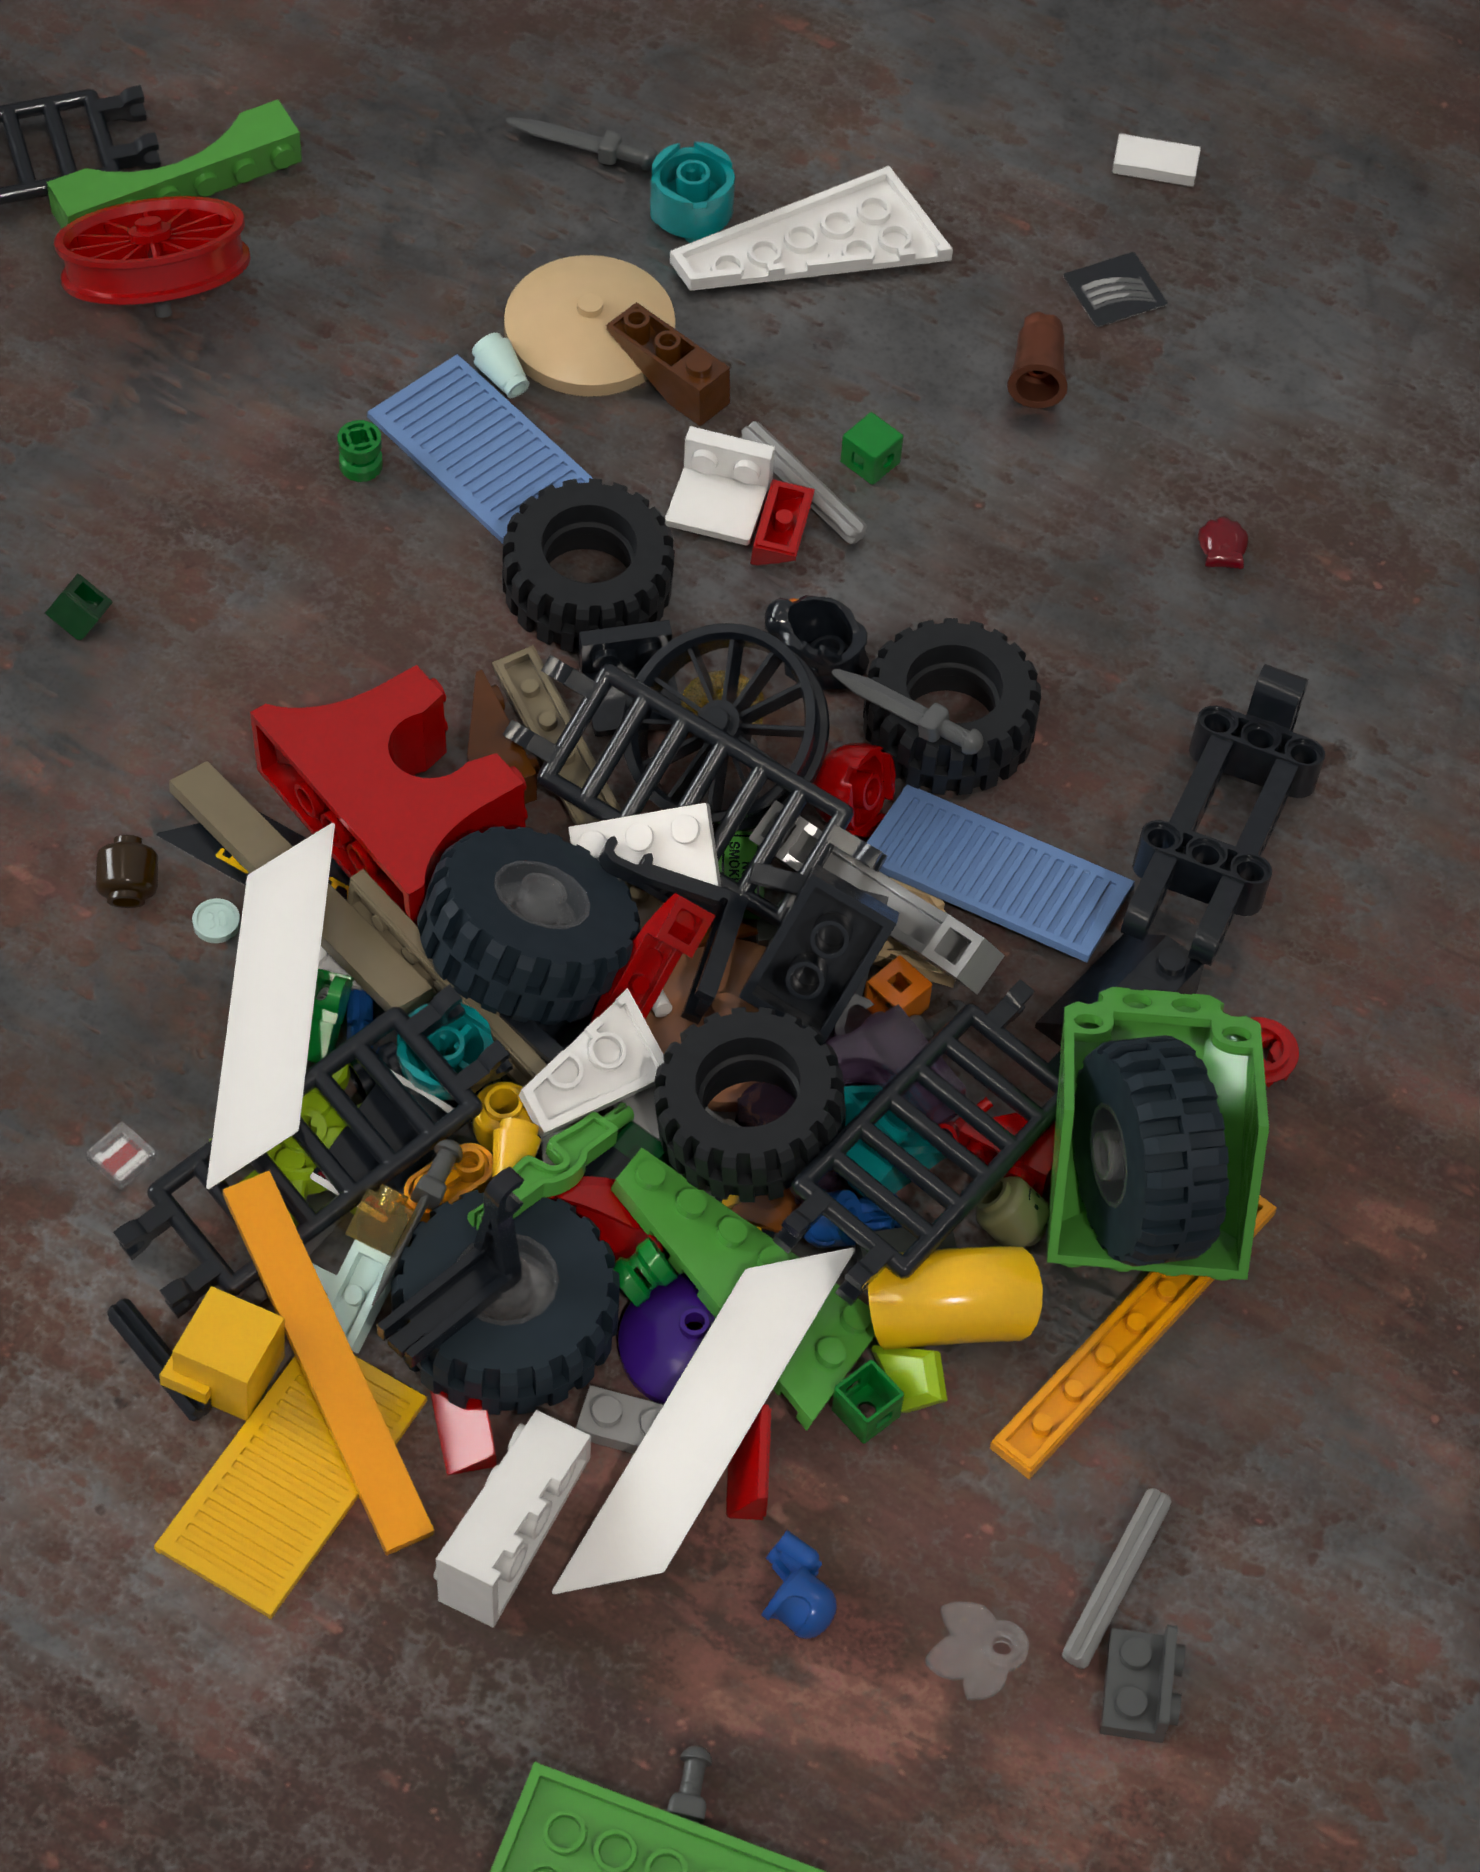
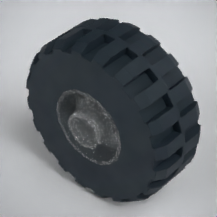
[417,826,640,1025]
[1072,1035,1229,1267]
[391,1190,620,1415]

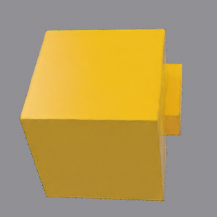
[160,1286,285,1421]

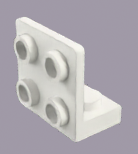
[665,426,775,545]

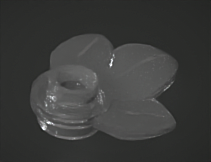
[925,1602,1029,1700]

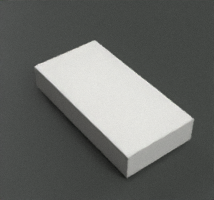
[1112,133,1201,187]

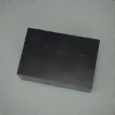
[739,864,900,1043]

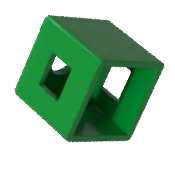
[840,412,904,485]
[832,1359,904,1443]

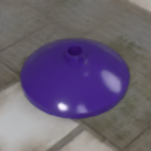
[618,1273,715,1405]

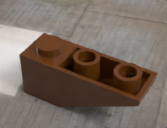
[606,302,730,426]
[467,670,540,804]

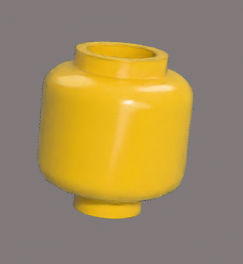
[473,1082,533,1152]

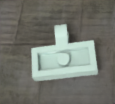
[312,1239,394,1354]

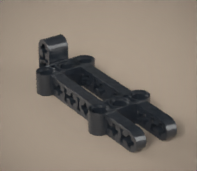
[1121,664,1325,966]

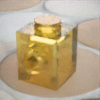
[345,1184,414,1256]

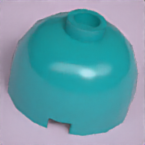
[396,1003,494,1101]

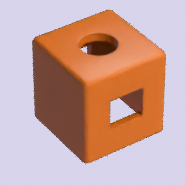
[864,955,933,1034]

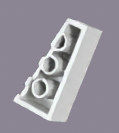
[434,1410,591,1628]

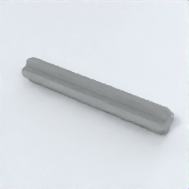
[741,421,867,545]
[1062,1488,1171,1669]

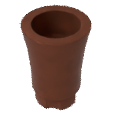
[1007,312,1068,408]

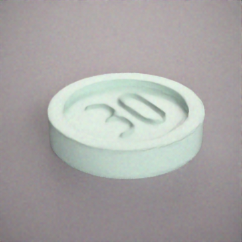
[192,898,241,943]

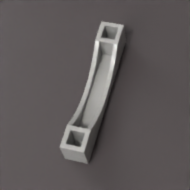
[749,800,1005,995]

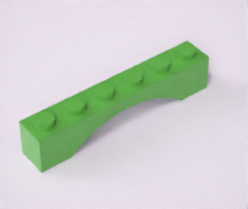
[47,99,302,228]

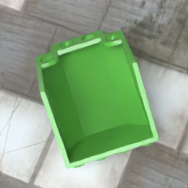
[1047,987,1269,1281]

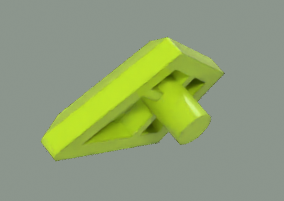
[871,1345,948,1413]

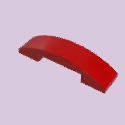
[590,893,715,1024]

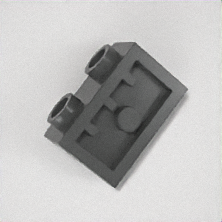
[1100,1625,1185,1743]

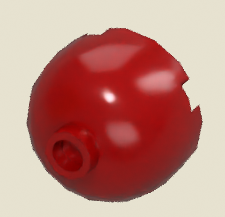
[813,743,896,838]

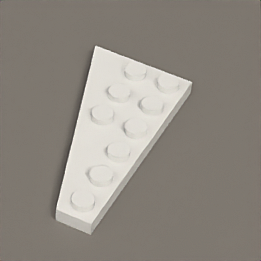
[670,166,953,291]

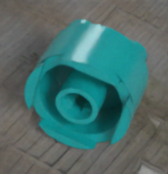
[650,142,735,243]

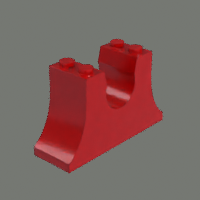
[250,665,528,927]

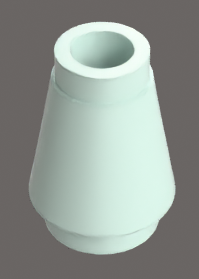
[472,333,530,398]

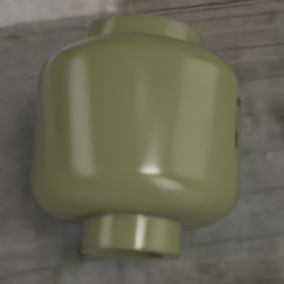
[976,1176,1049,1247]

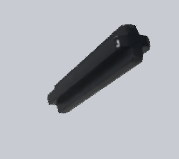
[107,1298,212,1421]

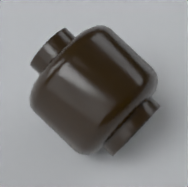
[96,835,158,908]

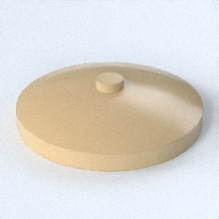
[504,255,675,397]

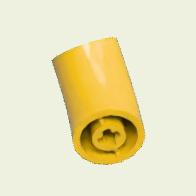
[868,1246,1043,1350]

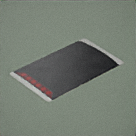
[310,1069,454,1223]

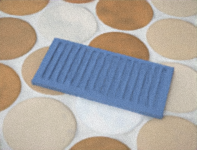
[367,354,593,544]
[867,784,1135,963]

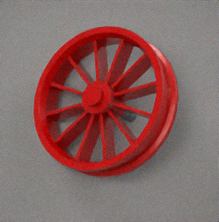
[54,196,251,318]

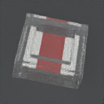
[85,1121,157,1190]

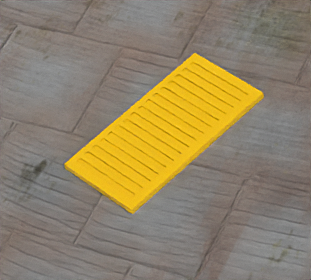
[154,1355,427,1619]

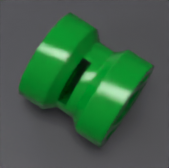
[337,420,383,482]
[613,1237,678,1307]

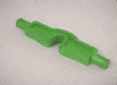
[468,1103,634,1230]

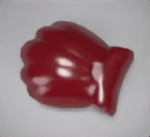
[1198,516,1248,569]

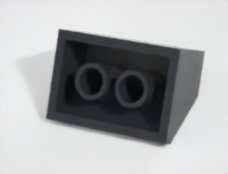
[1035,934,1204,1047]

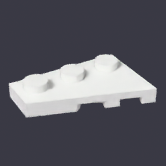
[568,803,722,887]
[518,988,664,1138]

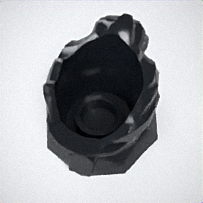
[765,595,870,690]

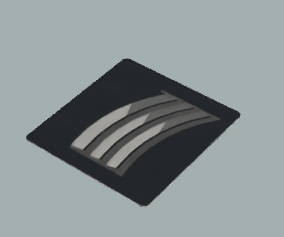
[1063,252,1167,327]

